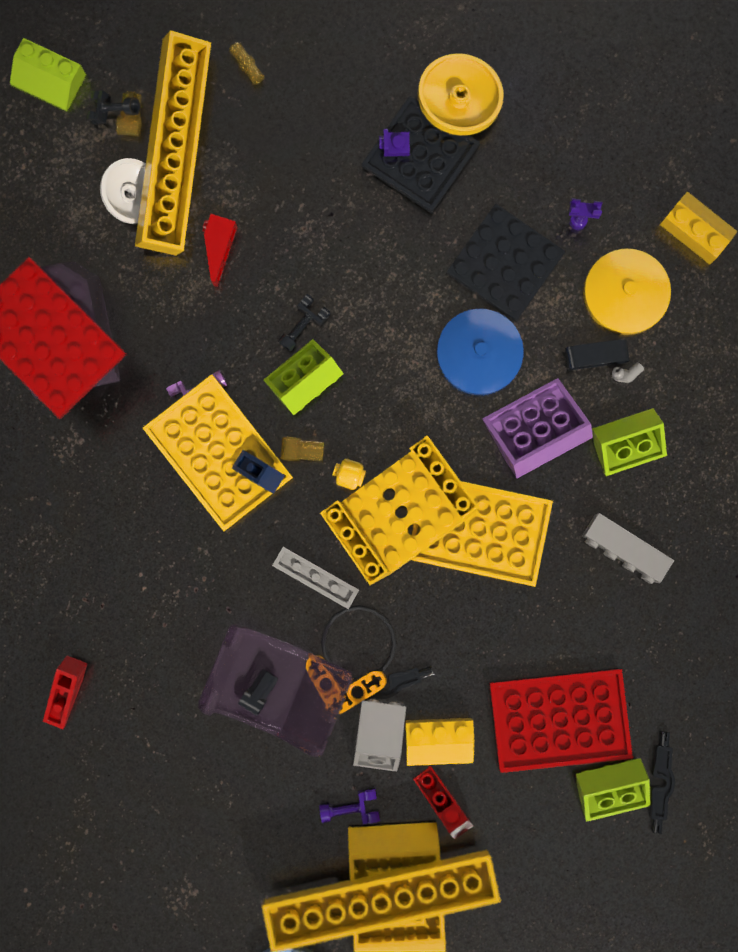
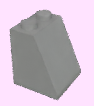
[353,699,406,771]

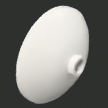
[100,158,146,224]

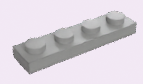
[272,547,359,609]

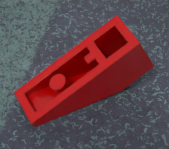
[202,214,237,287]
[43,656,87,729]

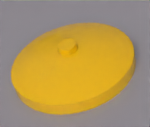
[418,54,503,135]
[584,249,671,335]

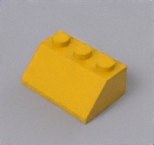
[660,192,737,264]
[405,718,474,766]

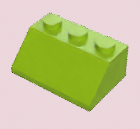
[10,38,86,111]
[264,339,343,415]
[592,408,667,476]
[576,758,650,822]

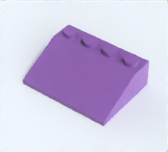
[482,378,593,478]

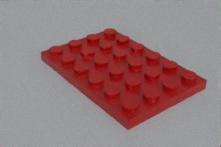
[0,257,126,419]
[489,669,633,773]

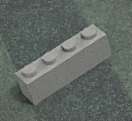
[582,513,674,584]

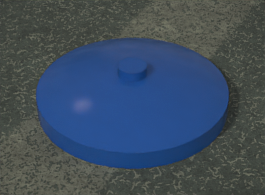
[437,309,523,395]

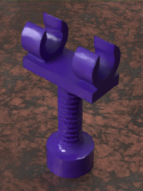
[569,198,603,230]
[319,789,380,824]

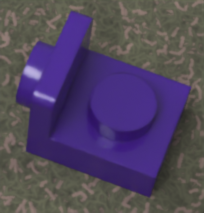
[379,129,410,156]

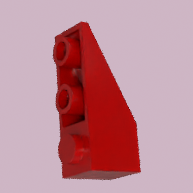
[413,766,473,839]

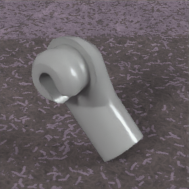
[612,362,644,383]

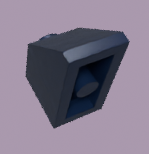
[232,450,285,494]

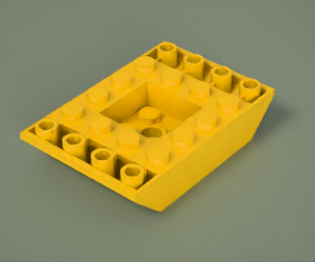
[348,822,445,952]

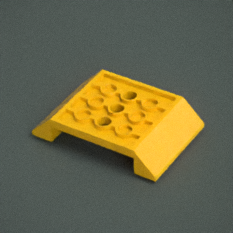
[320,436,479,585]

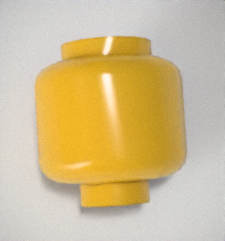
[333,459,366,490]

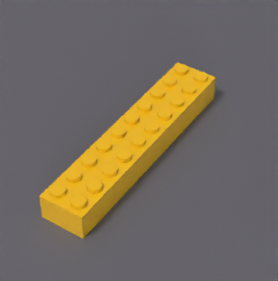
[135,30,211,256]
[262,850,500,952]

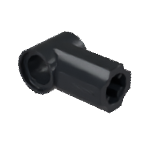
[238,668,279,716]

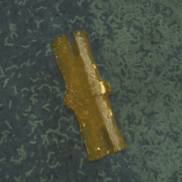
[229,42,265,85]

